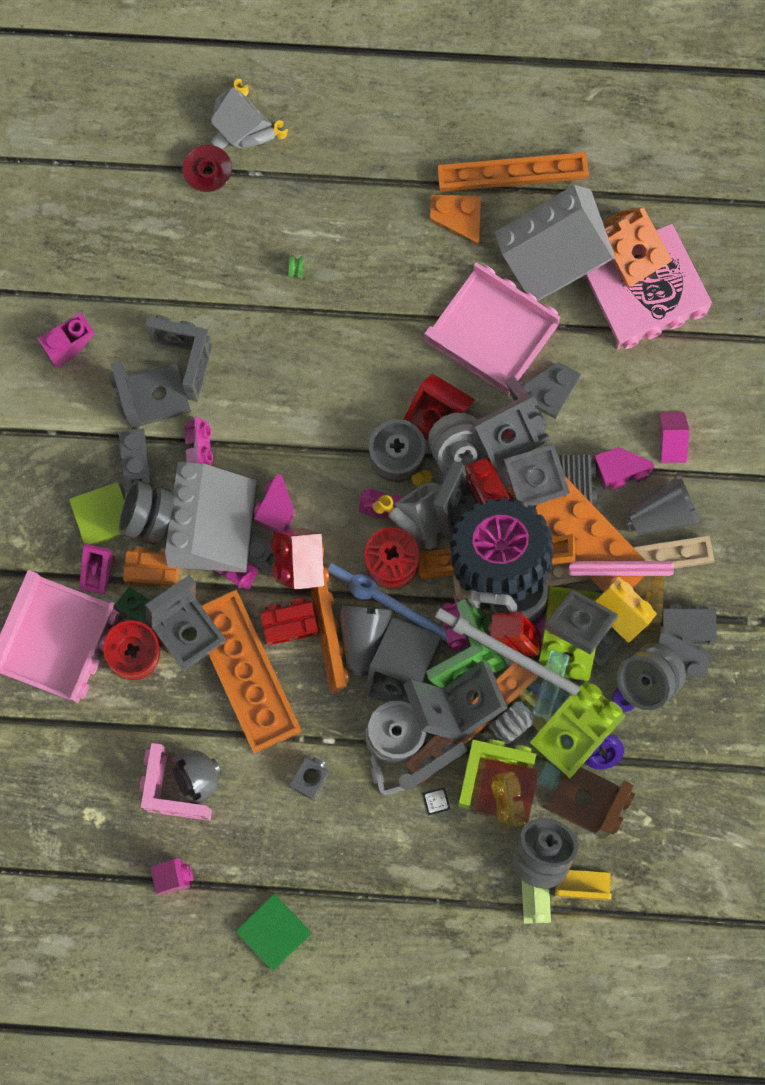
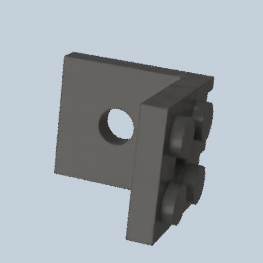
[145,315,213,402]
[109,361,191,429]
[472,376,550,469]
[433,461,477,539]
[145,574,226,672]
[403,661,507,741]

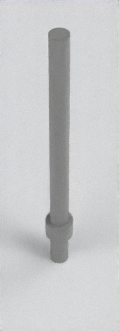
[435,608,580,696]

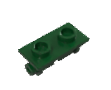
[114,587,151,626]

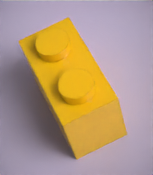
[595,577,657,643]

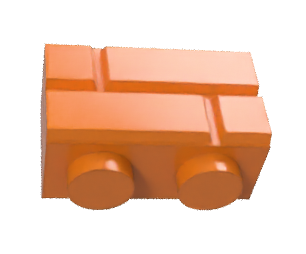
[123,546,180,588]

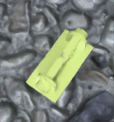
[521,879,551,924]

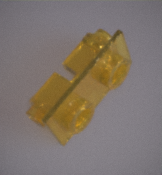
[491,772,527,830]

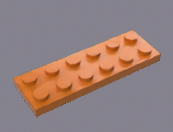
[506,475,646,592]
[202,590,302,754]

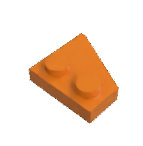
[430,195,481,245]

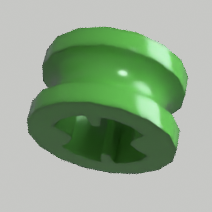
[289,255,304,279]

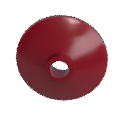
[182,145,232,192]

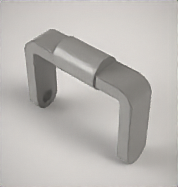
[468,590,517,612]
[370,755,405,796]

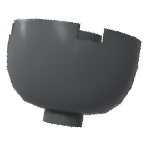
[171,750,220,804]

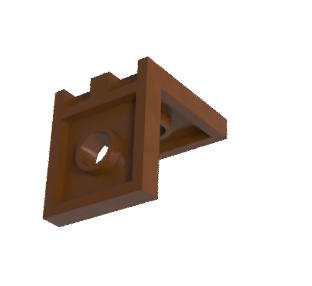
[547,767,635,839]

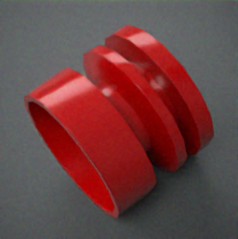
[364,527,419,590]
[103,620,160,681]

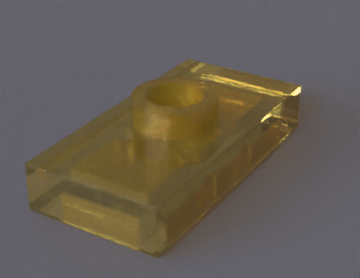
[645,576,664,627]

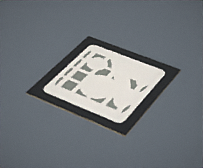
[422,787,451,816]

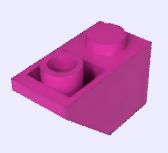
[38,312,95,368]
[593,447,654,491]
[253,473,295,532]
[151,858,194,895]

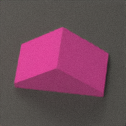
[659,412,689,463]
[79,544,115,595]

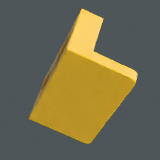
[555,870,611,900]

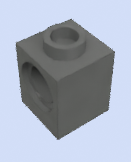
[290,757,330,801]

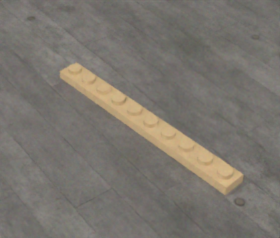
[453,536,714,601]

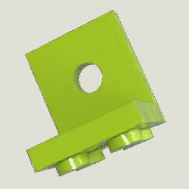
[538,586,601,681]
[530,681,626,778]
[458,739,536,810]

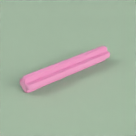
[568,561,674,576]

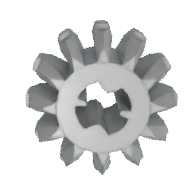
[488,702,534,744]

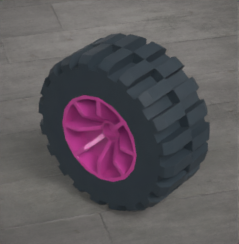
[450,498,553,601]

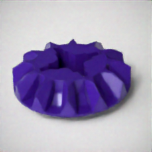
[585,734,624,769]

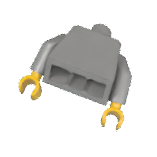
[211,79,288,149]
[373,470,442,549]

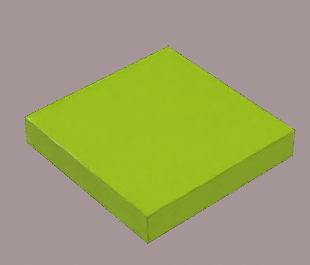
[69,482,124,545]

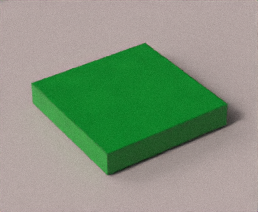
[236,894,312,971]

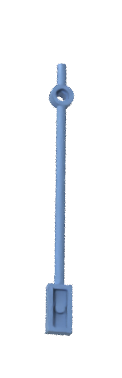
[328,563,571,713]

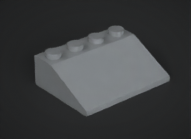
[495,185,615,301]
[165,462,257,572]

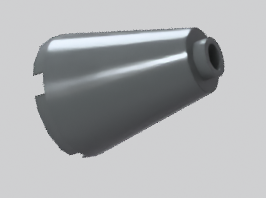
[625,475,701,535]
[339,604,392,676]

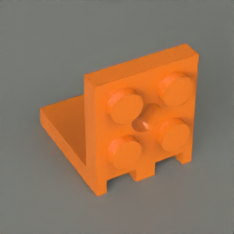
[603,207,672,287]

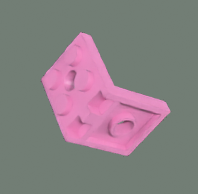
[139,743,212,821]

